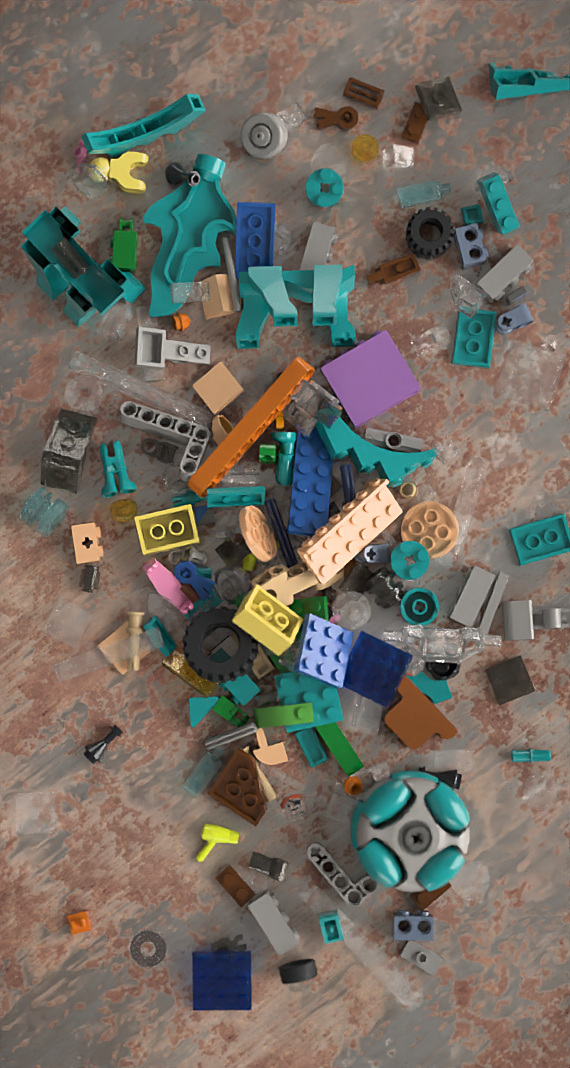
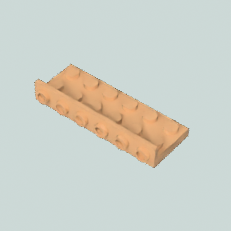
[297,478,403,585]

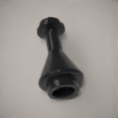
[165,162,200,186]
[83,725,123,764]
[419,766,462,790]

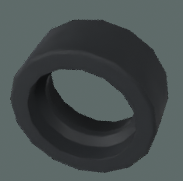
[278,959,318,984]

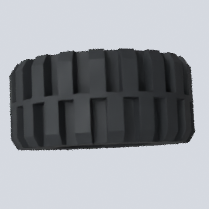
[182,606,258,684]

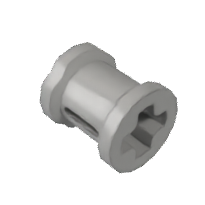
[182,545,207,567]

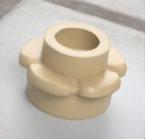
[400,481,418,500]

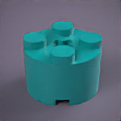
[306,168,344,207]
[390,541,430,581]
[399,587,439,627]

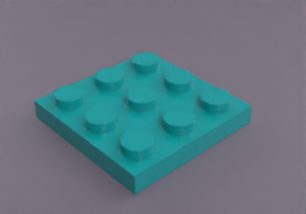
[274,671,344,733]

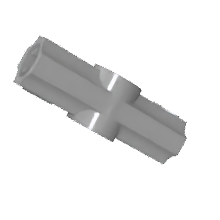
[364,427,423,453]

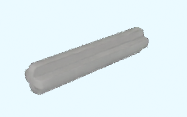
[204,722,258,750]

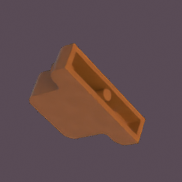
[384,673,458,749]

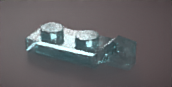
[397,180,451,209]
[182,747,224,798]

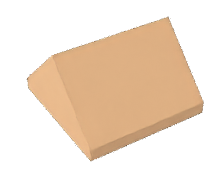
[198,274,242,320]

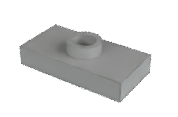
[400,940,444,976]

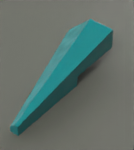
[489,63,570,100]

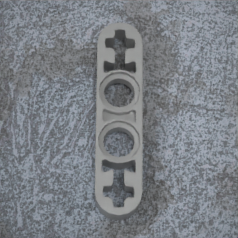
[473,571,509,644]

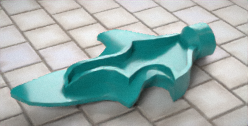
[143,154,237,318]

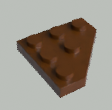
[208,747,267,827]

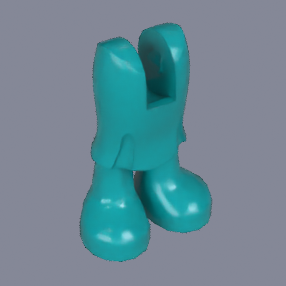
[271,432,296,486]
[100,440,137,498]

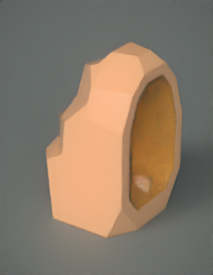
[212,415,234,447]

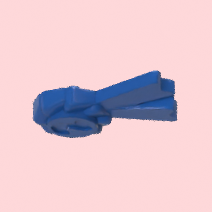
[174,560,216,602]

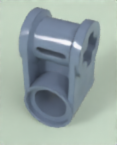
[495,304,534,335]
[354,543,390,564]

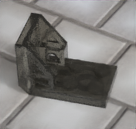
[40,408,98,494]

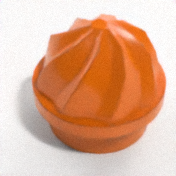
[172,313,191,332]
[343,776,363,796]

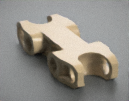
[251,561,344,606]

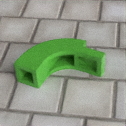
[253,702,314,728]

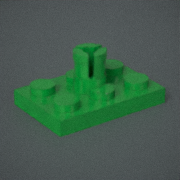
[289,596,329,657]

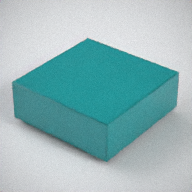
[461,204,484,226]

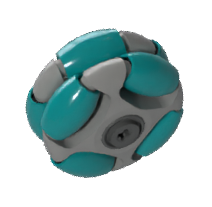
[350,771,470,892]

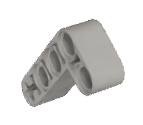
[307,842,377,907]

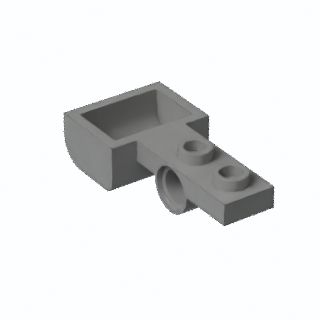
[134,327,211,370]
[502,600,570,641]

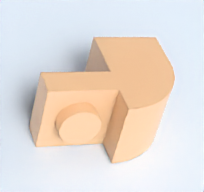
[252,728,288,765]

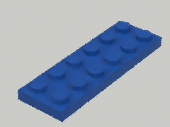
[287,424,333,537]

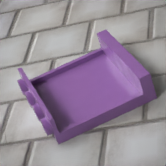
[320,330,421,429]

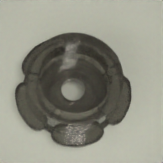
[322,586,337,605]

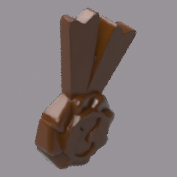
[313,106,358,130]

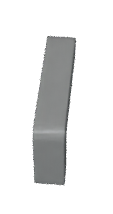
[120,401,210,482]

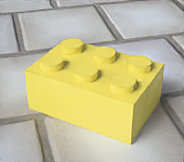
[134,504,201,556]
[232,585,303,656]

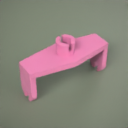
[143,558,194,615]

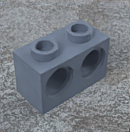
[454,223,488,269]
[393,910,434,941]

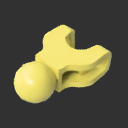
[89,151,148,194]

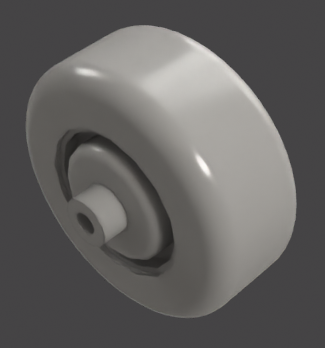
[241,112,287,159]

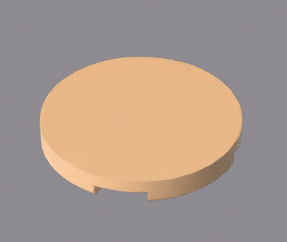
[401,501,459,559]
[239,505,277,562]

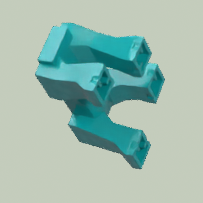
[21,206,146,327]
[236,265,356,349]

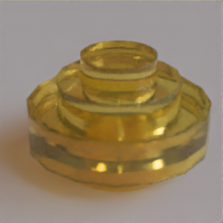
[351,134,379,163]
[110,499,138,522]

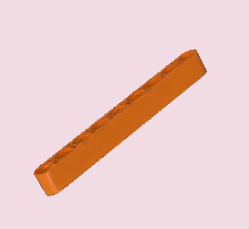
[187,357,315,498]

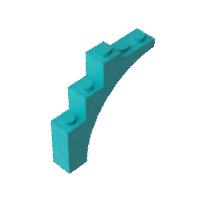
[81,94,206,157]
[313,407,437,487]

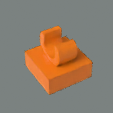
[67,910,91,935]

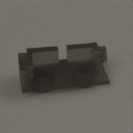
[50,237,90,280]

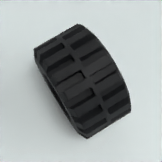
[406,207,454,259]

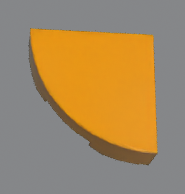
[276,412,284,431]

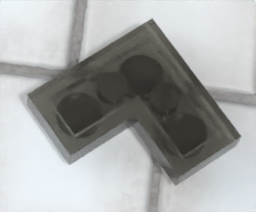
[215,537,252,570]

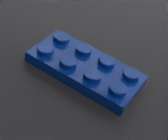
[235,202,276,279]

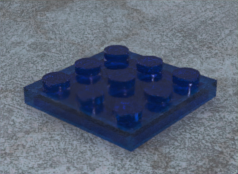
[343,630,414,708]
[192,951,252,1011]

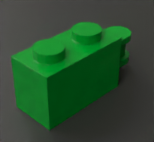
[109,218,138,273]

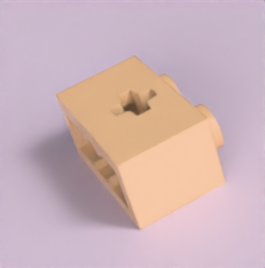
[71,522,104,565]

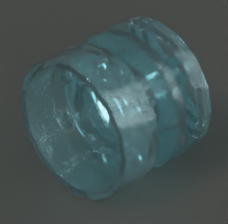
[19,486,70,538]

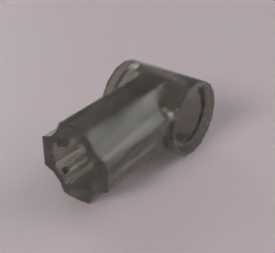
[248,852,290,882]

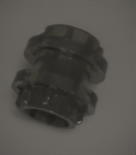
[365,567,404,609]

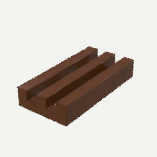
[343,77,385,109]

